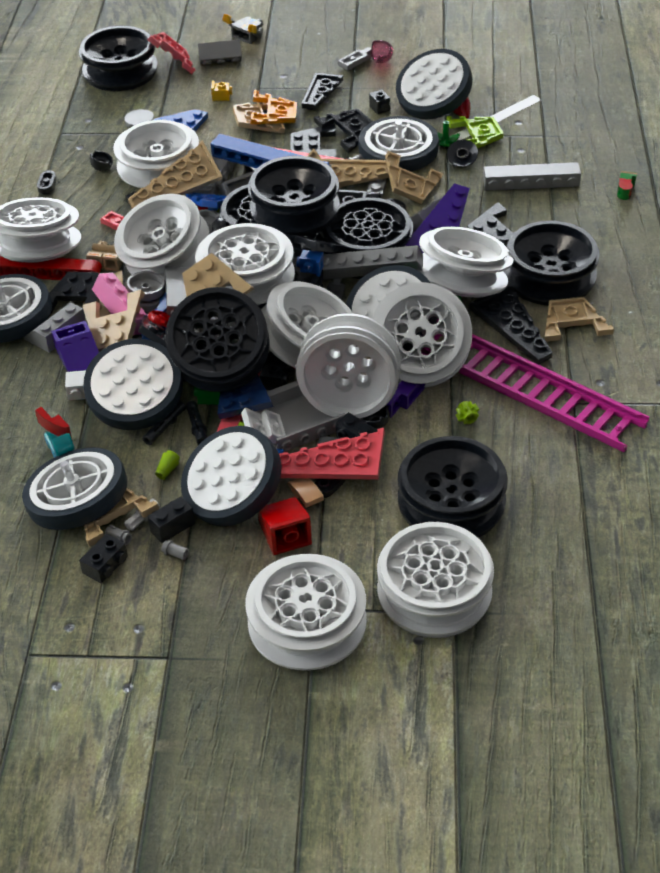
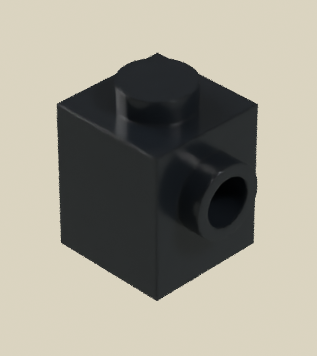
[369,90,390,114]

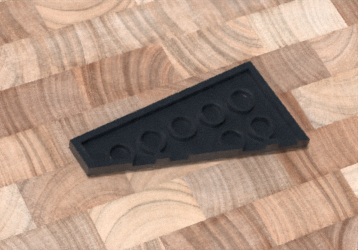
[470,283,553,365]

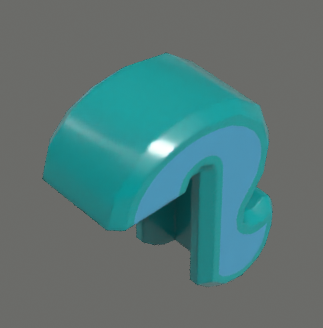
[44,432,75,457]

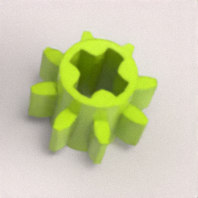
[456,401,480,424]

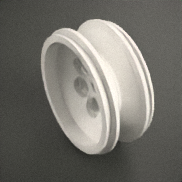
[296,313,401,418]
[377,522,494,638]

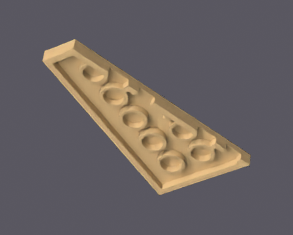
[128,140,223,209]
[322,159,389,187]

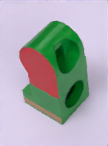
[617,170,637,200]

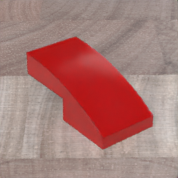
[35,406,72,438]

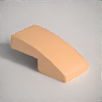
[288,478,324,508]

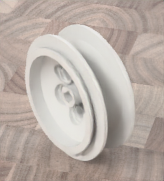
[114,120,199,188]
[114,194,210,279]
[0,198,81,262]
[195,223,295,305]
[418,227,514,297]
[261,281,356,368]
[372,282,472,387]
[245,554,367,670]

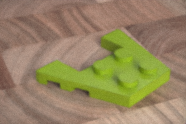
[446,116,504,148]

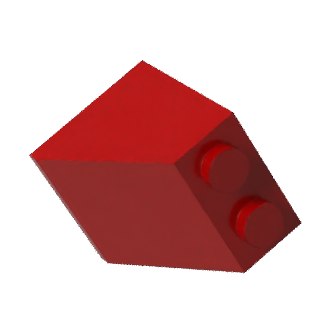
[258,497,312,556]

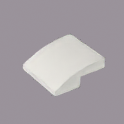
[241,408,286,444]

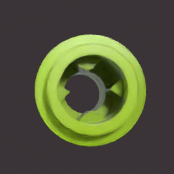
[155,450,180,480]

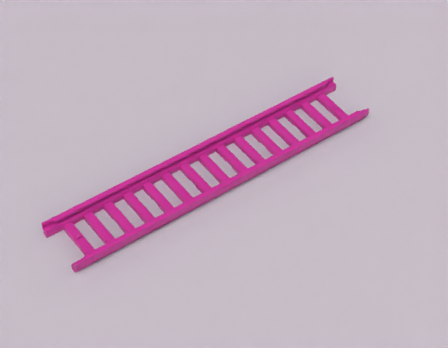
[421,319,649,452]

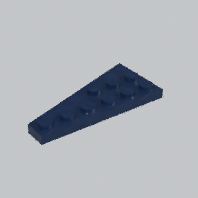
[218,375,274,419]

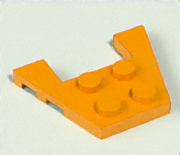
[250,90,297,125]

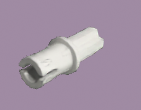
[124,498,160,530]

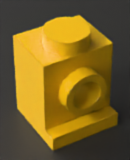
[211,81,233,101]

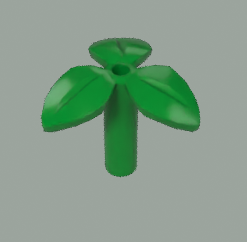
[437,120,460,147]

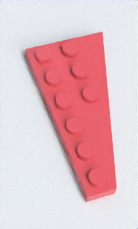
[279,428,385,480]

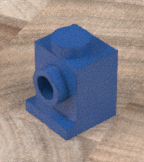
[296,250,324,277]

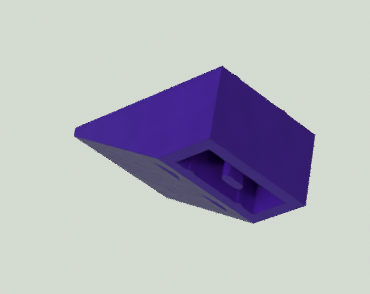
[51,321,99,372]

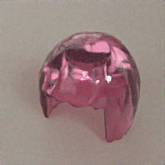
[371,40,394,64]

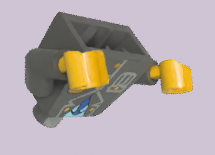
[222,14,263,44]

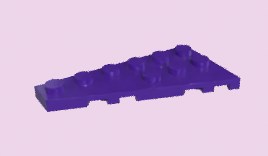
[404,183,470,253]

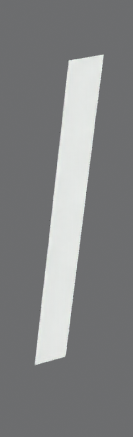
[456,95,541,141]

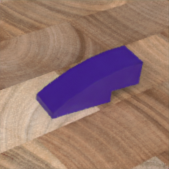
[386,381,426,418]

